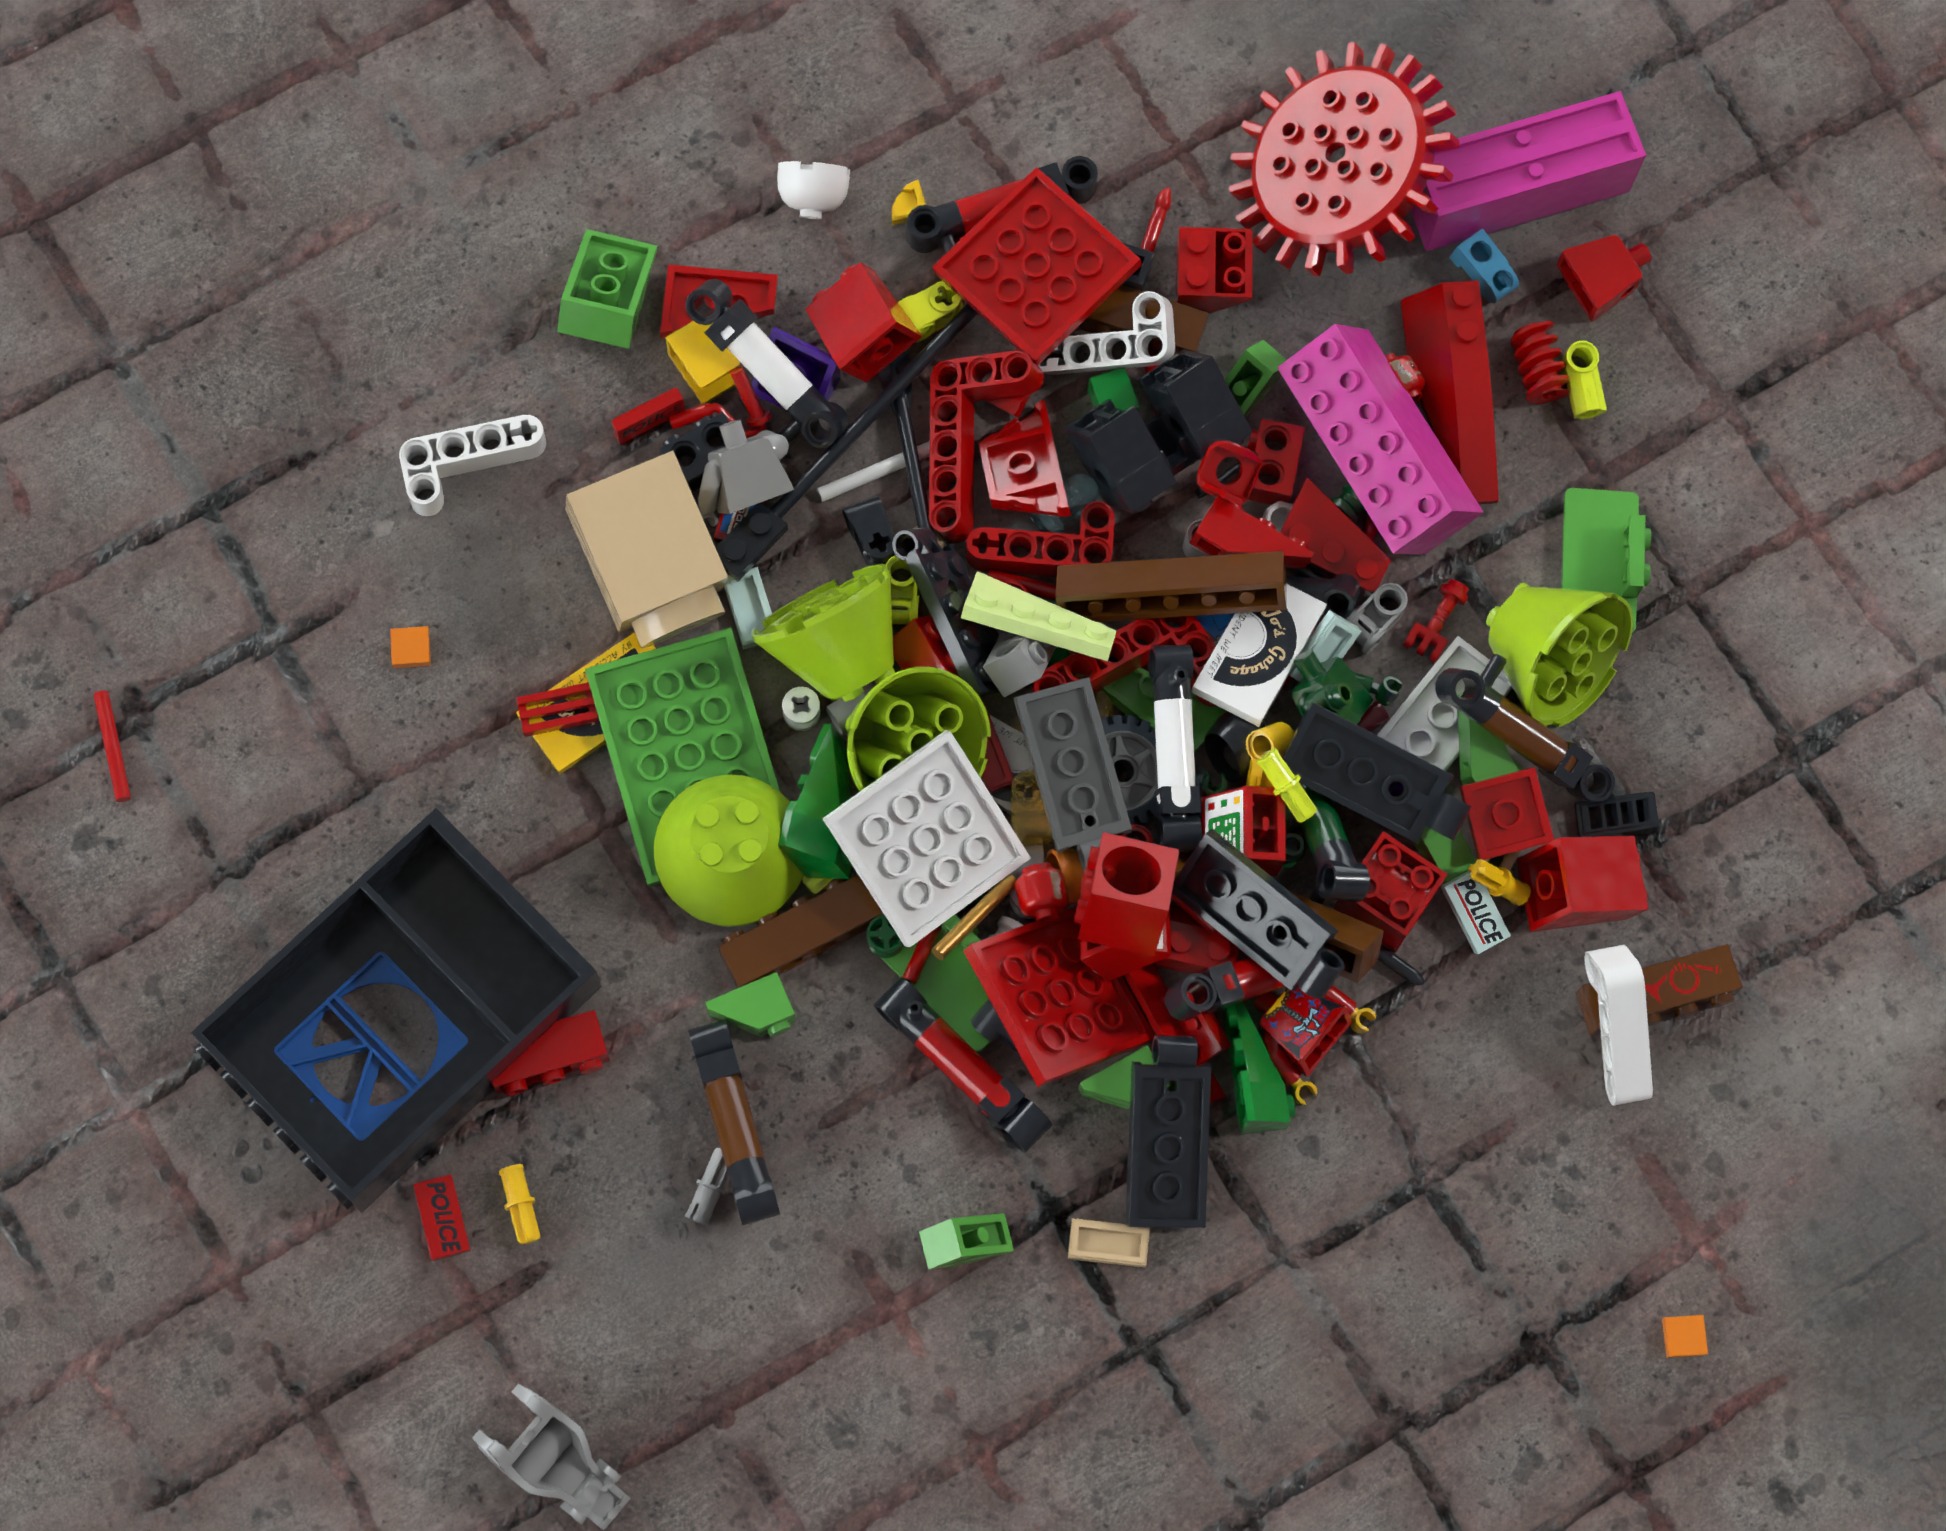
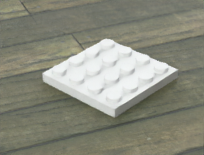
[823,730,1031,947]

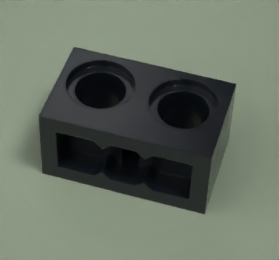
[659,412,729,493]

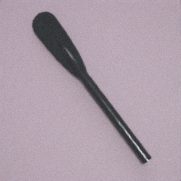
[878,349,934,532]

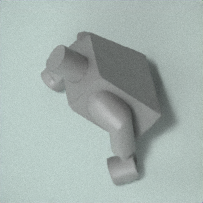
[697,420,794,527]

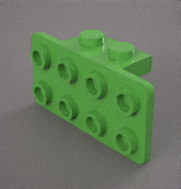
[1561,488,1651,633]
[877,915,992,1053]

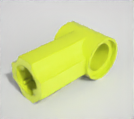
[1560,341,1607,420]

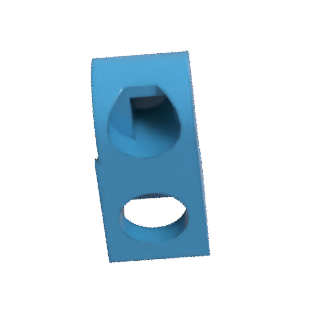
[1449,228,1519,304]

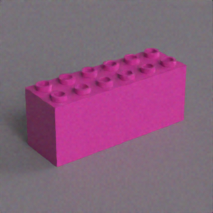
[1410,91,1647,252]
[1277,324,1484,555]

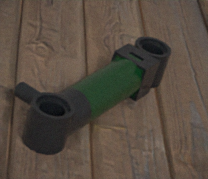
[1300,783,1370,904]

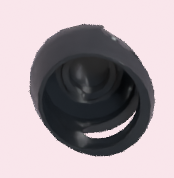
[1204,711,1270,783]

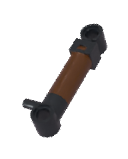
[1435,654,1615,802]
[688,1019,780,1226]

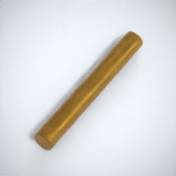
[932,874,1017,960]

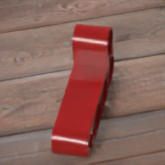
[966,501,1115,577]

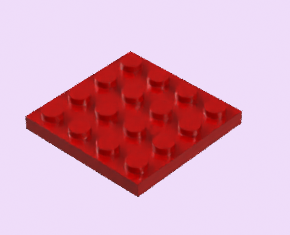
[932,167,1142,366]
[963,907,1155,1087]

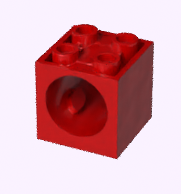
[1333,831,1448,953]
[1074,832,1179,957]

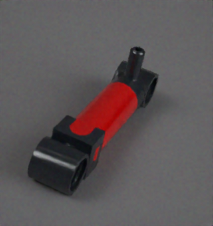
[906,156,1098,254]
[1165,957,1285,1021]
[873,977,1053,1153]

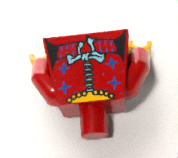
[1254,985,1376,1105]

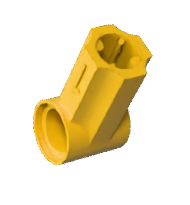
[1246,722,1294,787]

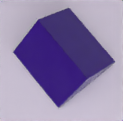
[751,327,841,410]

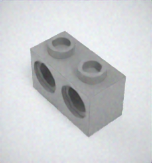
[983,631,1057,697]

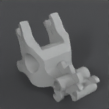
[472,1384,631,1531]

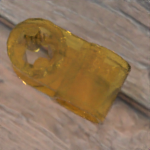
[1010,770,1052,846]

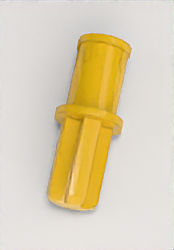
[1468,859,1531,906]
[499,1164,541,1244]

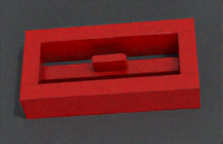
[516,682,599,737]

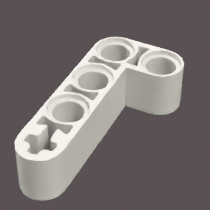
[1038,291,1175,375]
[399,415,546,516]
[1585,945,1653,1106]

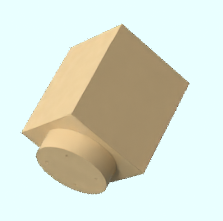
[565,451,728,648]

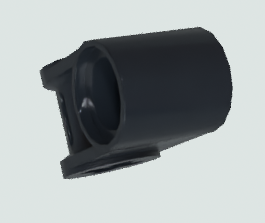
[842,495,895,566]

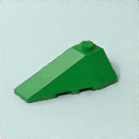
[778,724,852,879]
[1222,1001,1295,1135]

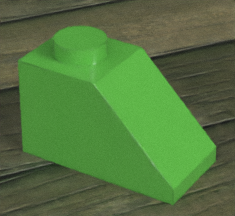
[1225,340,1287,417]
[705,972,796,1037]
[1078,1045,1171,1110]
[919,1213,1014,1270]

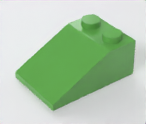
[557,229,657,349]

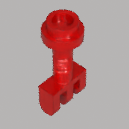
[1403,579,1469,663]

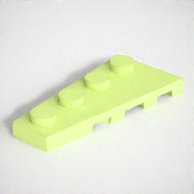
[961,571,1116,661]

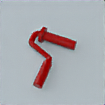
[669,366,772,438]

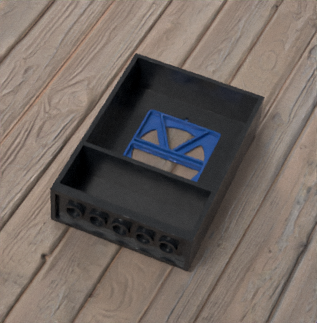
[191,808,602,1213]

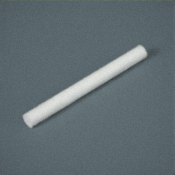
[816,441,930,502]

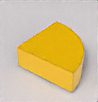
[892,180,926,226]

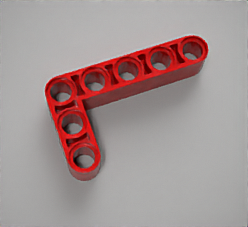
[929,351,1044,543]
[1031,616,1217,707]

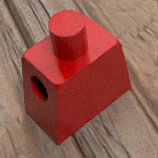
[1556,235,1652,322]

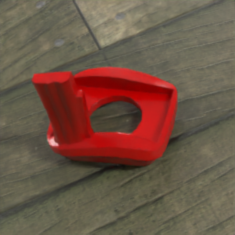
[1196,441,1262,506]

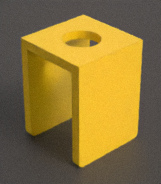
[666,321,740,404]

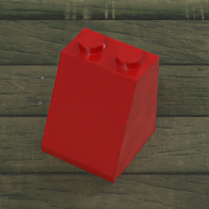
[805,262,922,383]
[1517,836,1649,932]

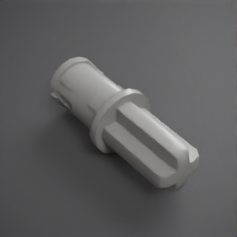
[684,1148,728,1227]

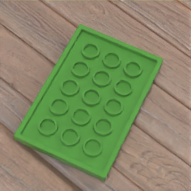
[585,628,780,887]

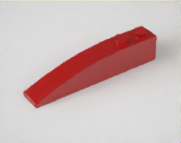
[1400,280,1499,504]

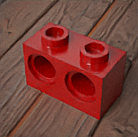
[1247,418,1305,505]

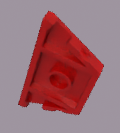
[978,400,1071,517]

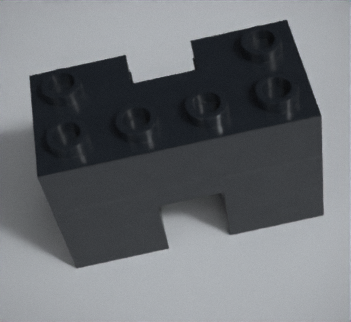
[1063,349,1253,513]

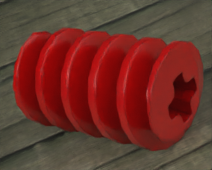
[1510,321,1570,405]

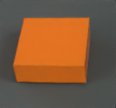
[390,626,431,669]
[1662,1315,1708,1358]

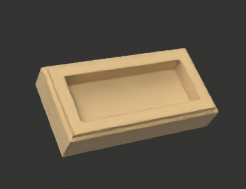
[1068,1218,1150,1268]

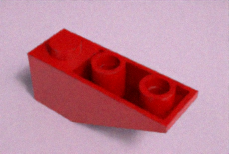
[1189,495,1315,569]
[492,1010,610,1096]

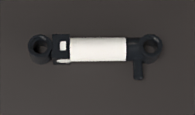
[685,279,848,448]
[1149,645,1202,854]

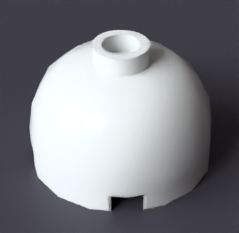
[777,161,850,219]

